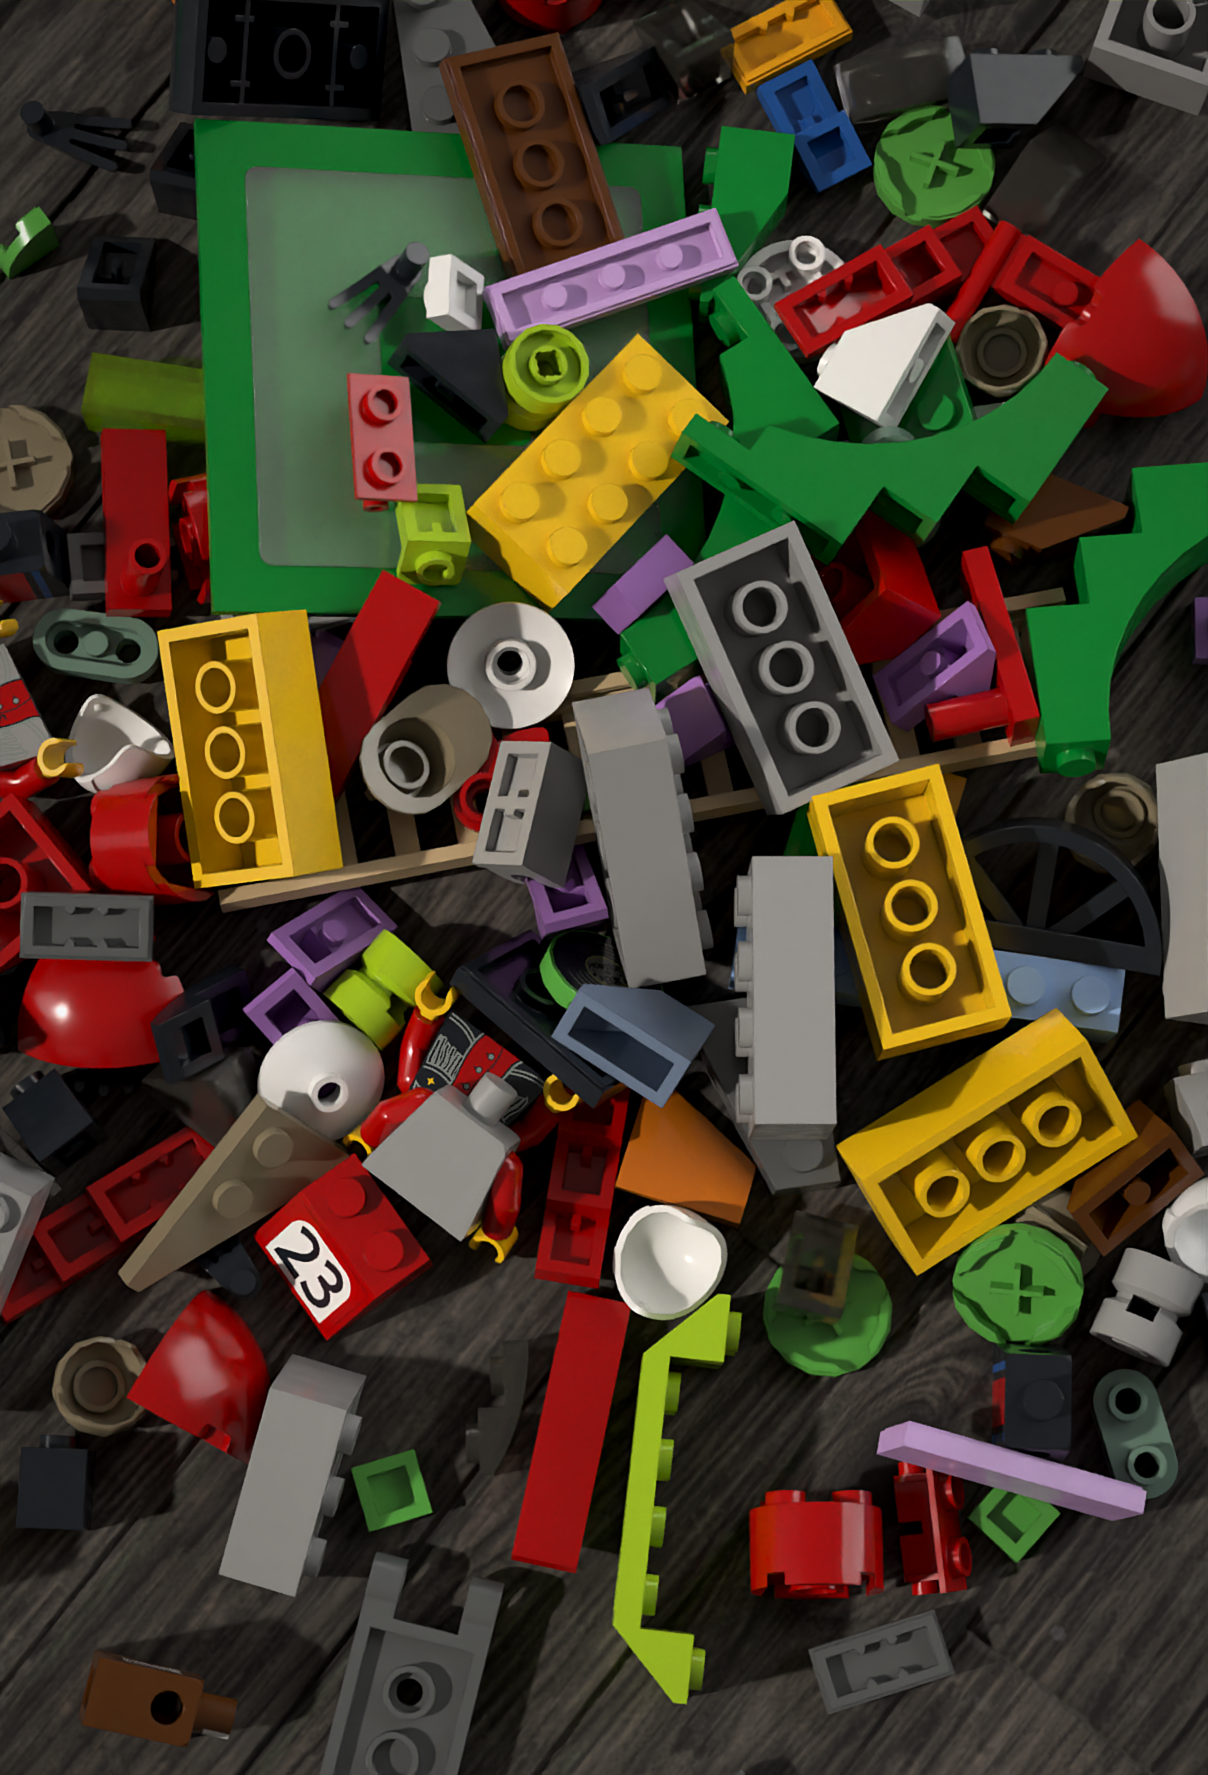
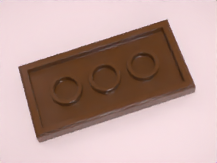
[438,32,625,279]

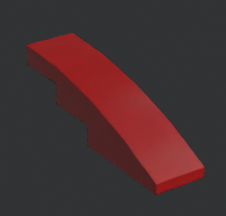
[774,205,994,359]
[318,570,442,806]
[534,1085,631,1289]
[0,1121,215,1326]
[511,1290,631,1574]

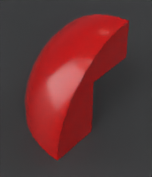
[1041,239,1208,417]
[17,935,184,1069]
[126,1289,271,1465]

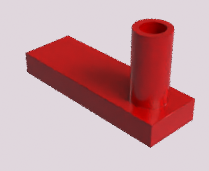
[100,428,172,617]
[924,546,1040,747]

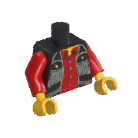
[397,971,583,1154]

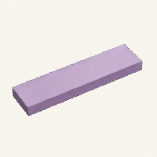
[482,208,739,351]
[877,1421,1147,1521]

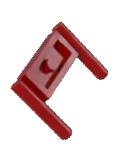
[945,220,1102,429]

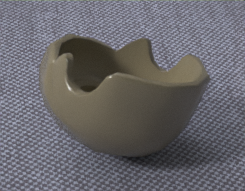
[955,304,1050,400]
[1064,773,1159,873]
[52,1336,148,1437]

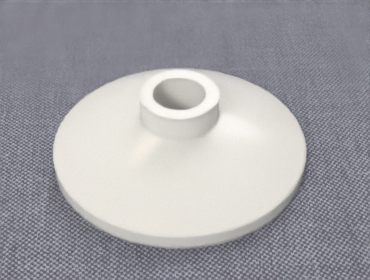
[447,602,575,729]
[257,1020,385,1141]

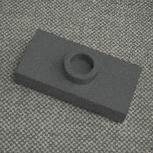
[20,891,155,962]
[807,1609,955,1714]

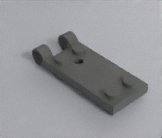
[319,1551,505,1775]

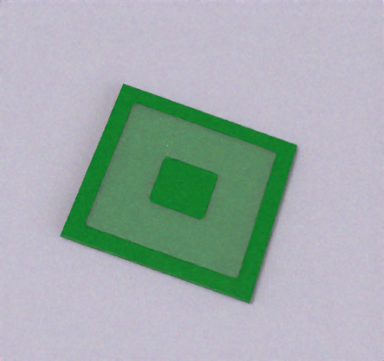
[194,118,706,623]

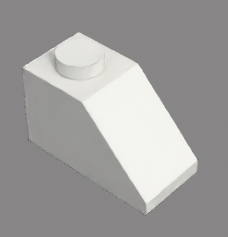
[814,303,955,427]

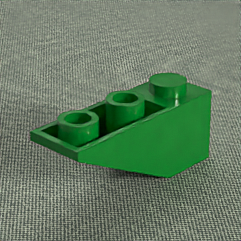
[688,126,795,323]

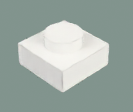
[424,254,484,331]

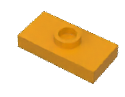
[716,0,853,95]

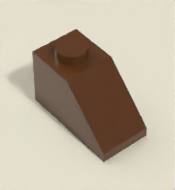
[977,474,1129,566]
[1066,1099,1204,1256]

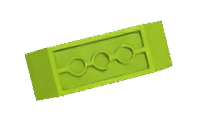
[612,1294,742,1704]

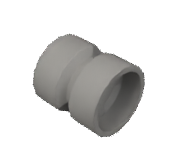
[1090,1248,1204,1367]

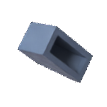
[551,984,716,1108]

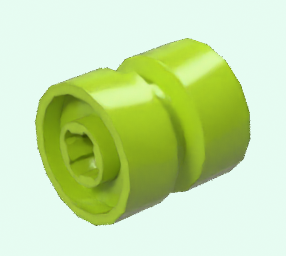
[500,324,589,431]
[322,929,444,1052]

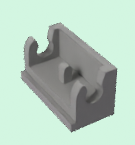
[472,741,587,888]

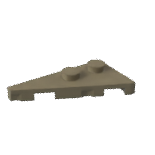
[118,1094,351,1292]

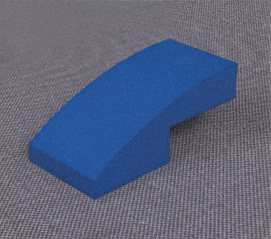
[755,59,872,194]

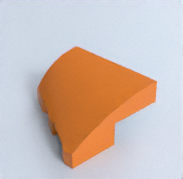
[615,1090,757,1229]

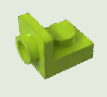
[394,483,471,586]

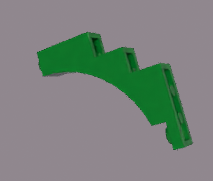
[617,276,840,703]
[670,352,1109,566]
[1020,462,1208,777]

